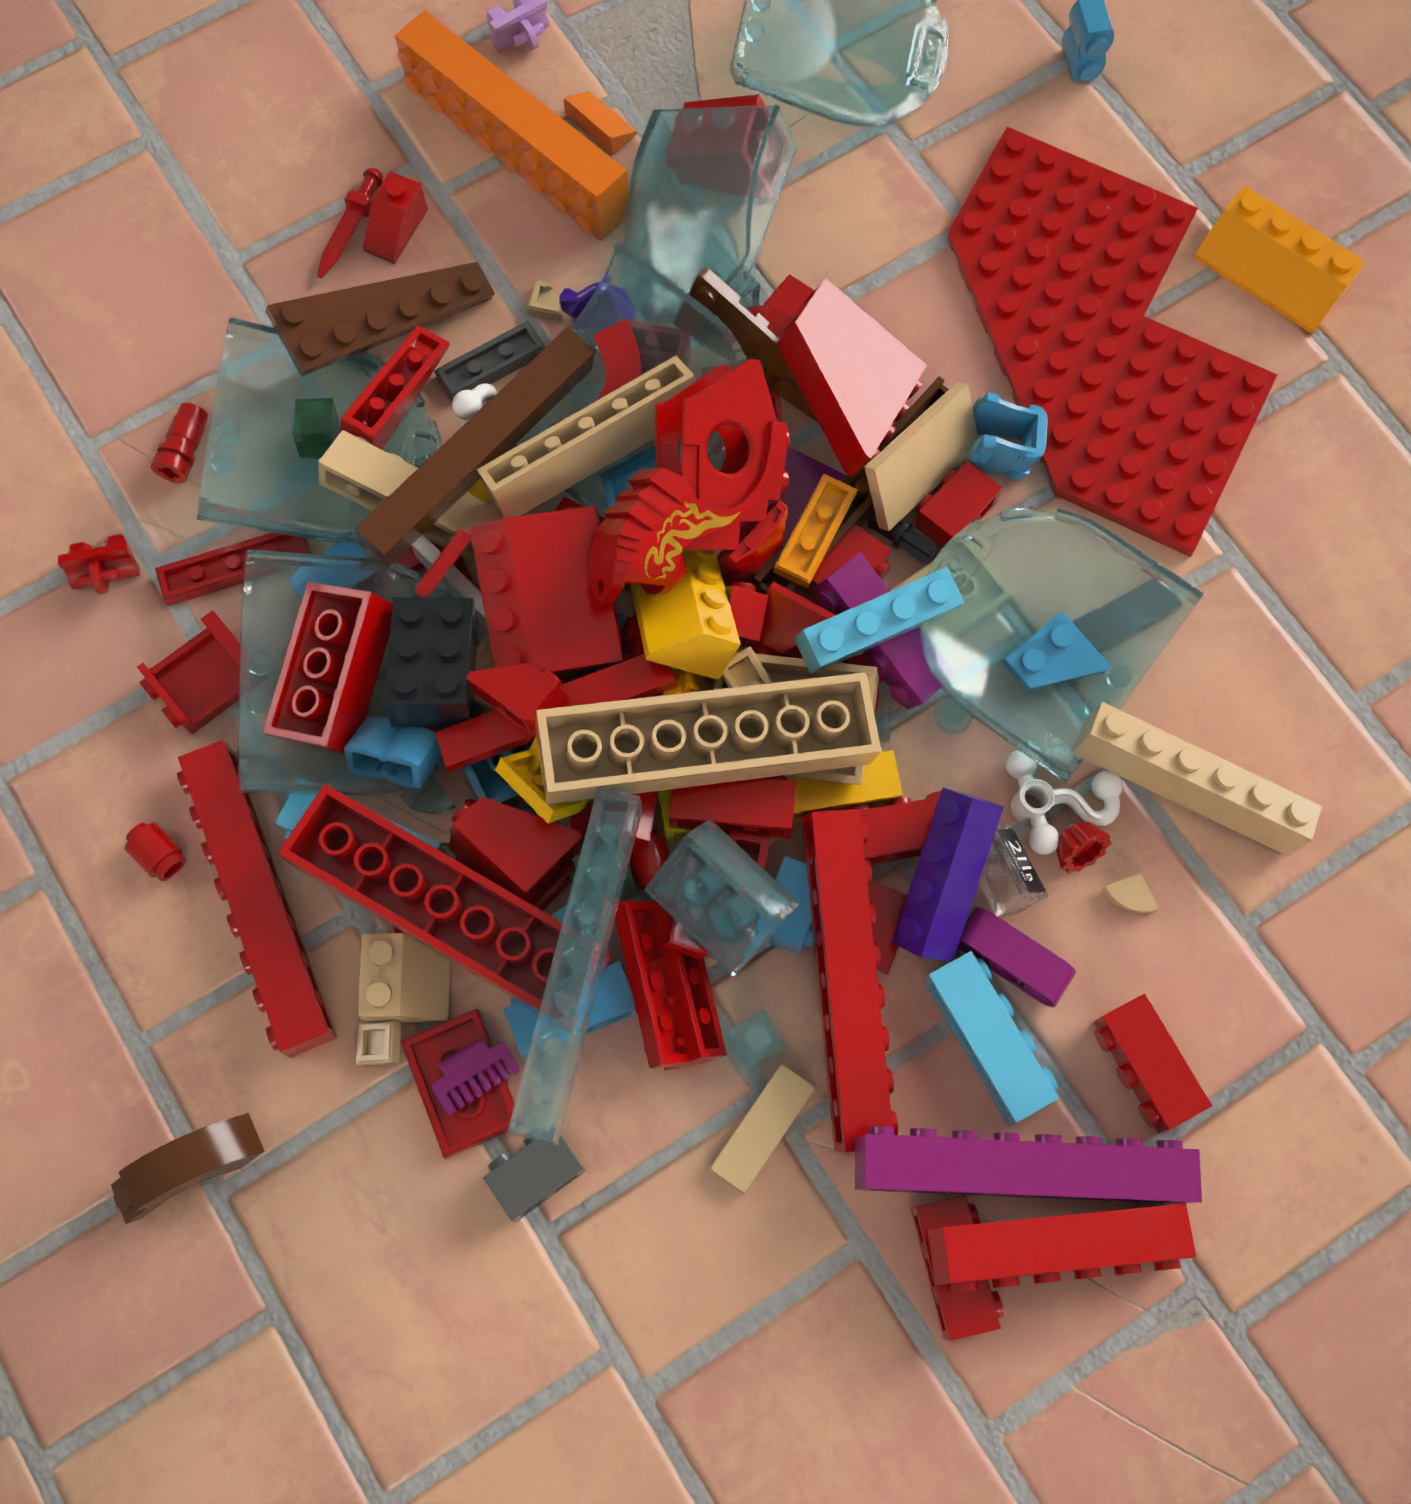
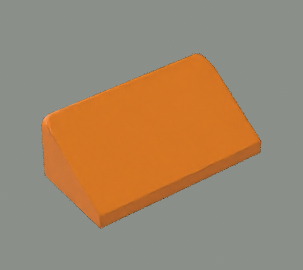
[563,91,637,155]

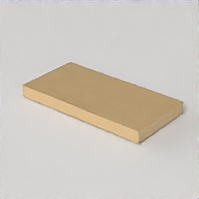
[864,382,978,531]

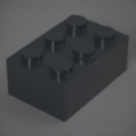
[384,598,479,727]

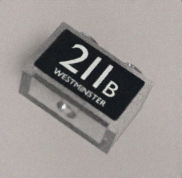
[979,825,1049,917]

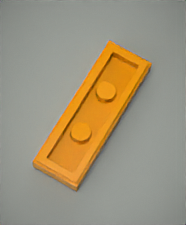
[773,474,858,589]

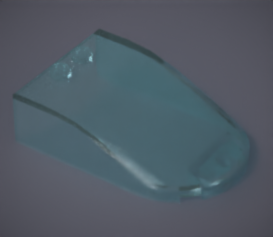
[621,105,798,322]

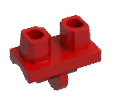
[58,534,140,595]

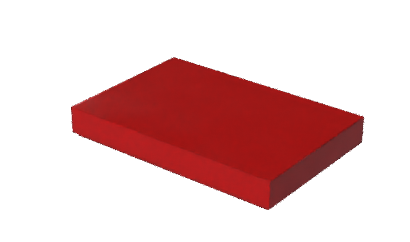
[400,1008,524,1159]

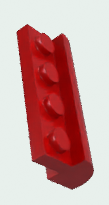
[613,897,727,1071]

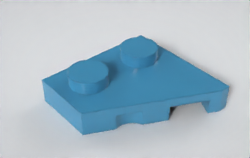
[1001,611,1112,691]

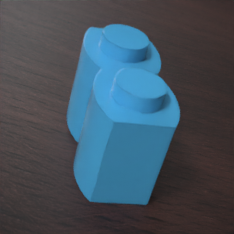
[1062,0,1114,81]
[344,716,441,788]

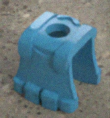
[963,392,1048,480]

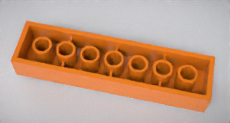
[395,10,630,241]

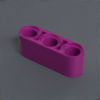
[958,907,1076,1008]

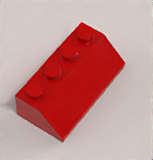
[263,582,393,755]

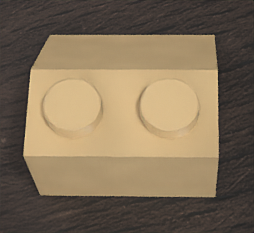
[358,933,451,1024]

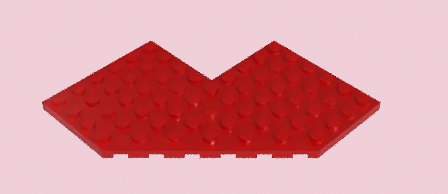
[947,127,1278,557]

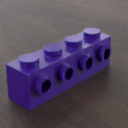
[892,787,1004,962]

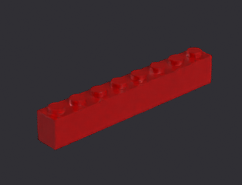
[177,739,337,1058]
[802,809,899,1153]

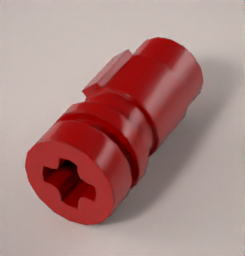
[150,403,209,483]

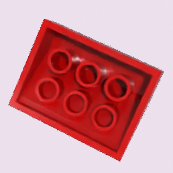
[470,506,625,677]

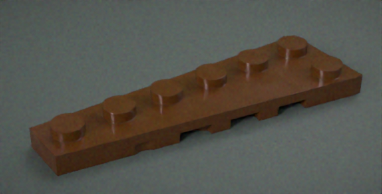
[265,262,495,377]
[675,266,818,422]

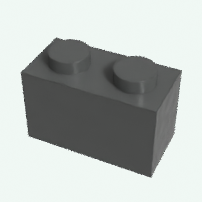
[483,1126,586,1222]

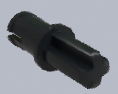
[867,511,939,564]

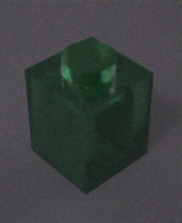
[292,398,339,459]

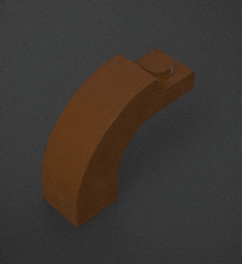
[111,1113,265,1224]

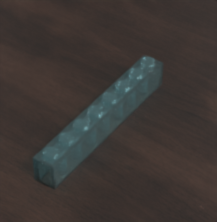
[508,787,642,1146]

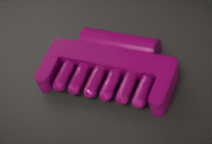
[432,1037,520,1115]

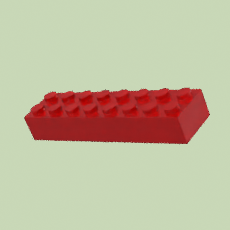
[277,783,611,1031]

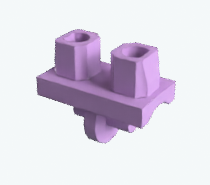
[486,0,550,53]

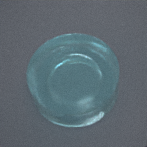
[933,694,973,735]

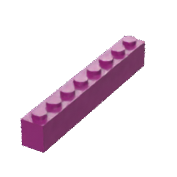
[855,1126,1202,1204]

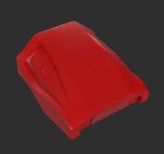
[716,500,788,586]

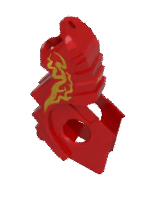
[588,359,790,603]

